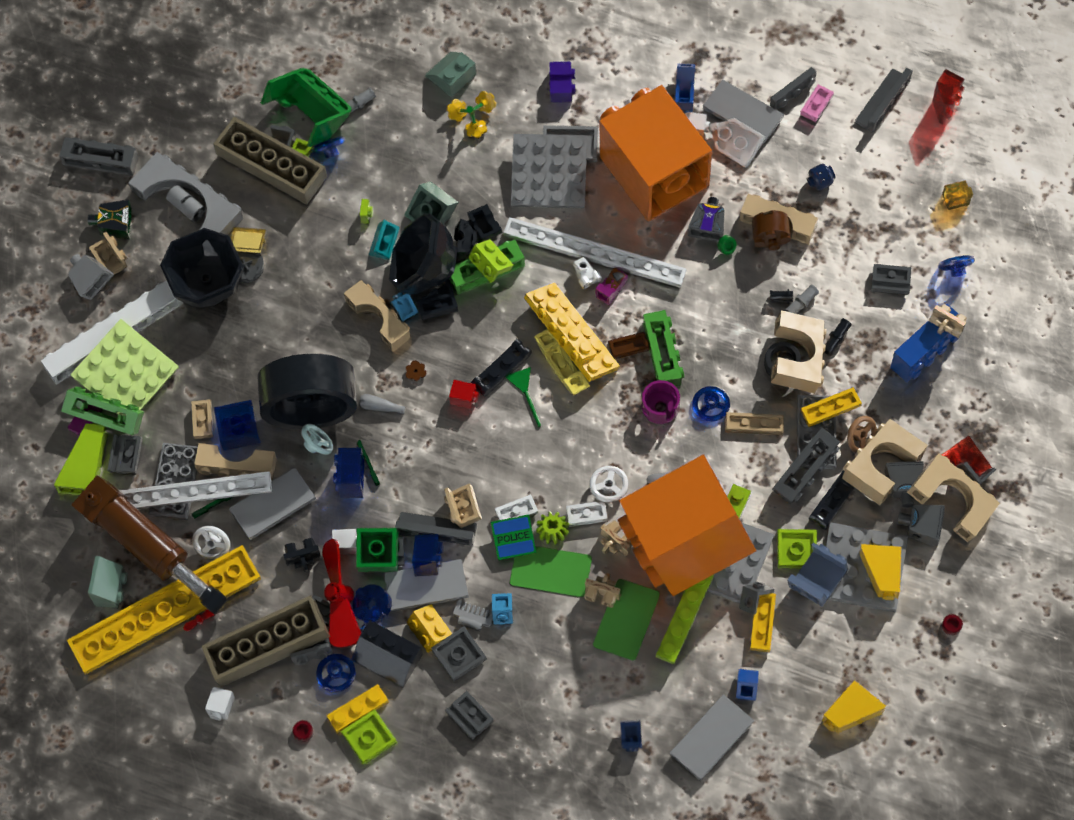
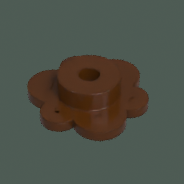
[406,360,427,381]

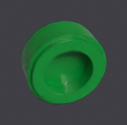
[717,235,737,255]

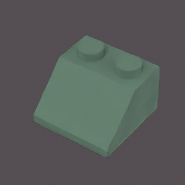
[425,52,476,97]
[404,182,459,224]
[88,556,128,609]

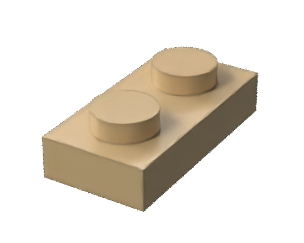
[191,399,214,439]

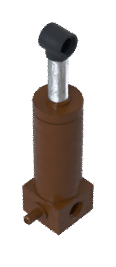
[72,475,228,614]

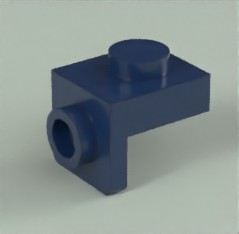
[620,720,642,752]

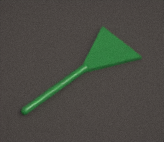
[506,367,541,427]

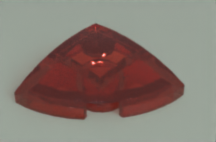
[941,435,992,474]

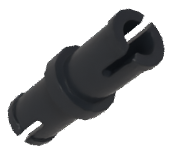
[824,318,852,356]

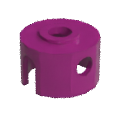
[642,380,680,424]

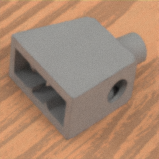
[68,254,114,300]

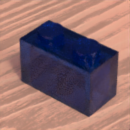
[412,534,444,577]

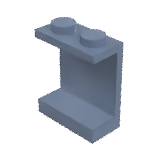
[787,543,849,607]

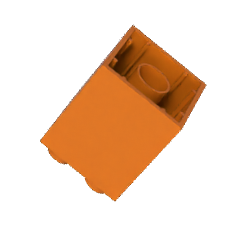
[599,85,712,222]
[617,454,757,596]

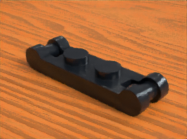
[471,339,532,397]
[809,470,855,530]

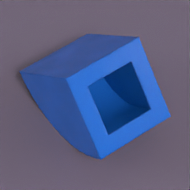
[736,669,759,701]

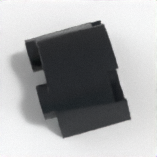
[467,204,502,244]
[454,219,477,261]

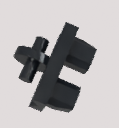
[283,538,321,572]

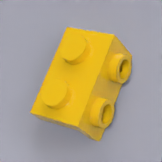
[407,604,452,652]

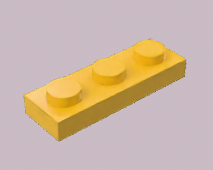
[801,387,862,427]
[750,593,776,653]
[326,684,389,734]

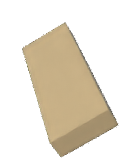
[725,412,784,435]

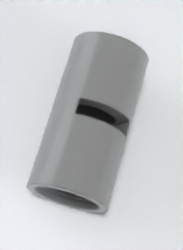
[166,185,206,222]

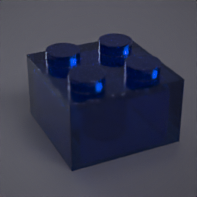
[214,400,261,451]
[333,448,365,498]

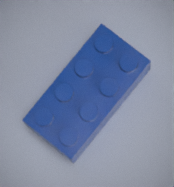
[890,304,959,382]

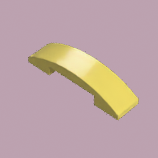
[534,329,590,396]

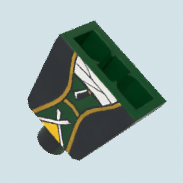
[88,200,132,239]

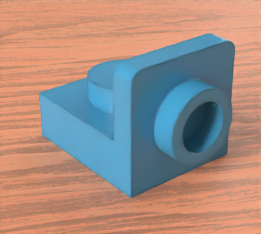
[389,292,419,322]
[492,593,513,625]

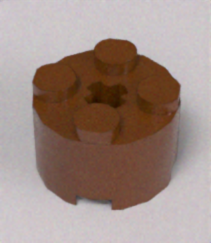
[752,210,791,251]

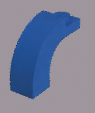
[675,63,695,114]

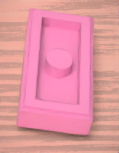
[800,84,834,122]

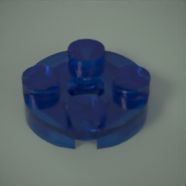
[353,584,392,624]

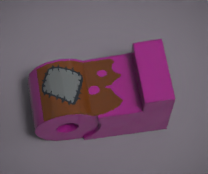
[595,268,628,305]

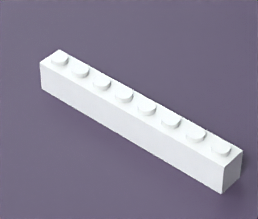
[41,280,183,385]

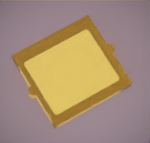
[230,227,266,253]

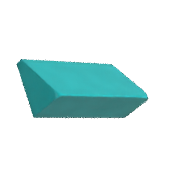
[369,220,400,260]

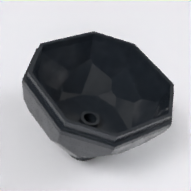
[389,213,457,295]
[160,228,244,308]

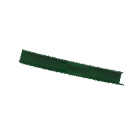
[357,440,380,486]
[191,497,234,519]

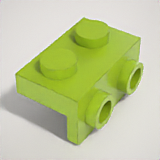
[468,239,513,283]

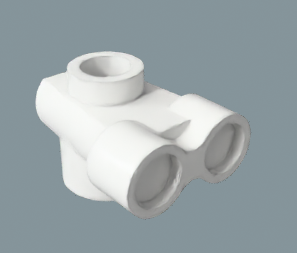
[573,257,602,289]

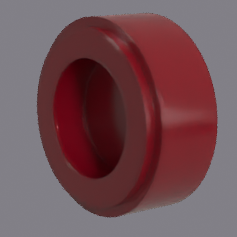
[942,614,963,635]
[293,720,313,742]

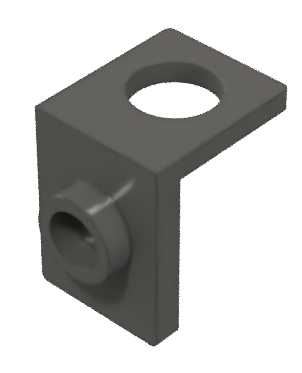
[270,125,297,148]
[957,462,996,485]
[739,582,774,614]

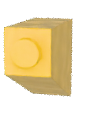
[859,544,901,600]
[822,680,886,734]

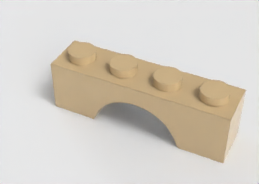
[739,194,818,245]
[344,280,411,352]
[194,443,277,480]

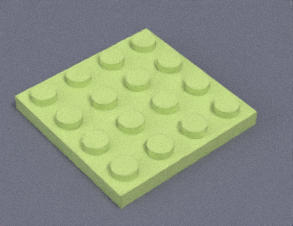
[70,319,179,415]

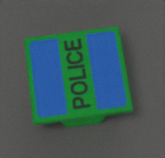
[491,515,537,560]

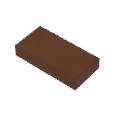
[608,332,650,359]

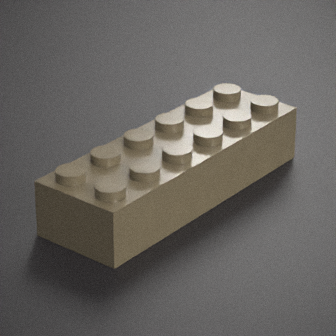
[213,117,327,205]
[202,595,330,687]

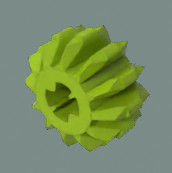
[536,511,569,545]

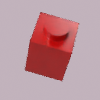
[449,380,479,409]

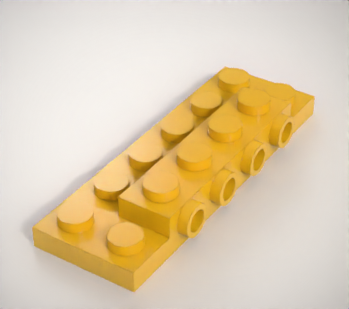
[524,282,620,382]

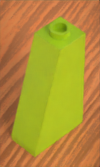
[54,423,108,495]

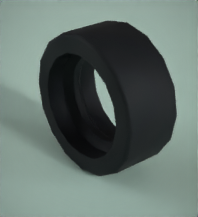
[764,342,801,376]

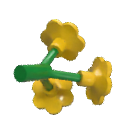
[447,91,497,138]

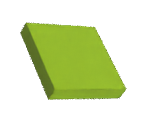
[777,529,817,569]
[341,709,397,765]

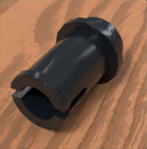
[770,289,793,304]

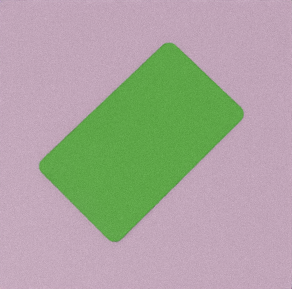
[510,546,592,597]
[593,579,660,661]

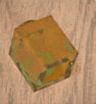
[942,180,973,210]

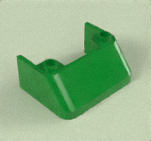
[260,68,351,148]

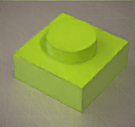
[292,138,314,157]
[360,199,373,224]

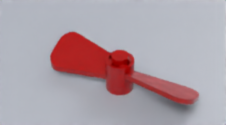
[322,538,361,648]

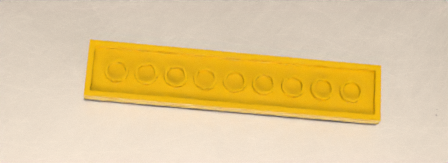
[67,545,261,675]

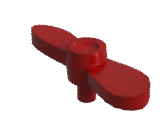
[183,609,215,631]

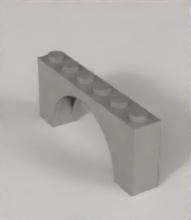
[128,152,243,235]

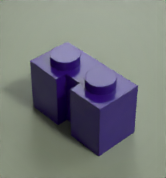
[549,61,576,103]

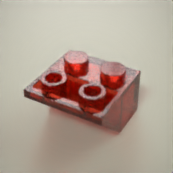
[932,69,965,125]

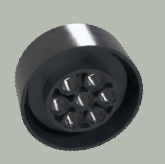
[257,354,357,430]

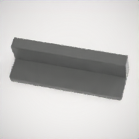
[855,67,913,133]
[395,512,477,546]

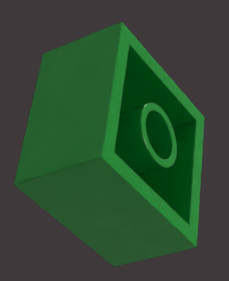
[356,528,398,572]

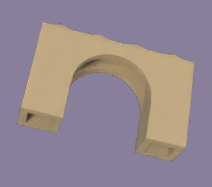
[771,310,826,393]
[842,419,928,505]
[907,453,1000,542]

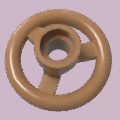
[847,416,877,453]

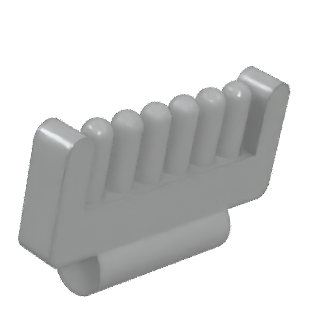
[453,599,493,631]

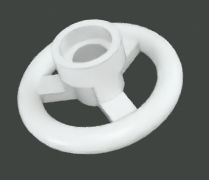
[590,466,628,502]
[192,526,230,560]

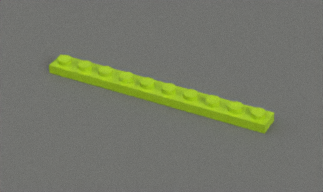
[656,484,751,665]

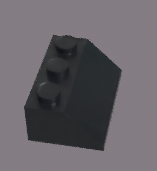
[351,620,423,688]

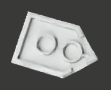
[710,118,765,168]

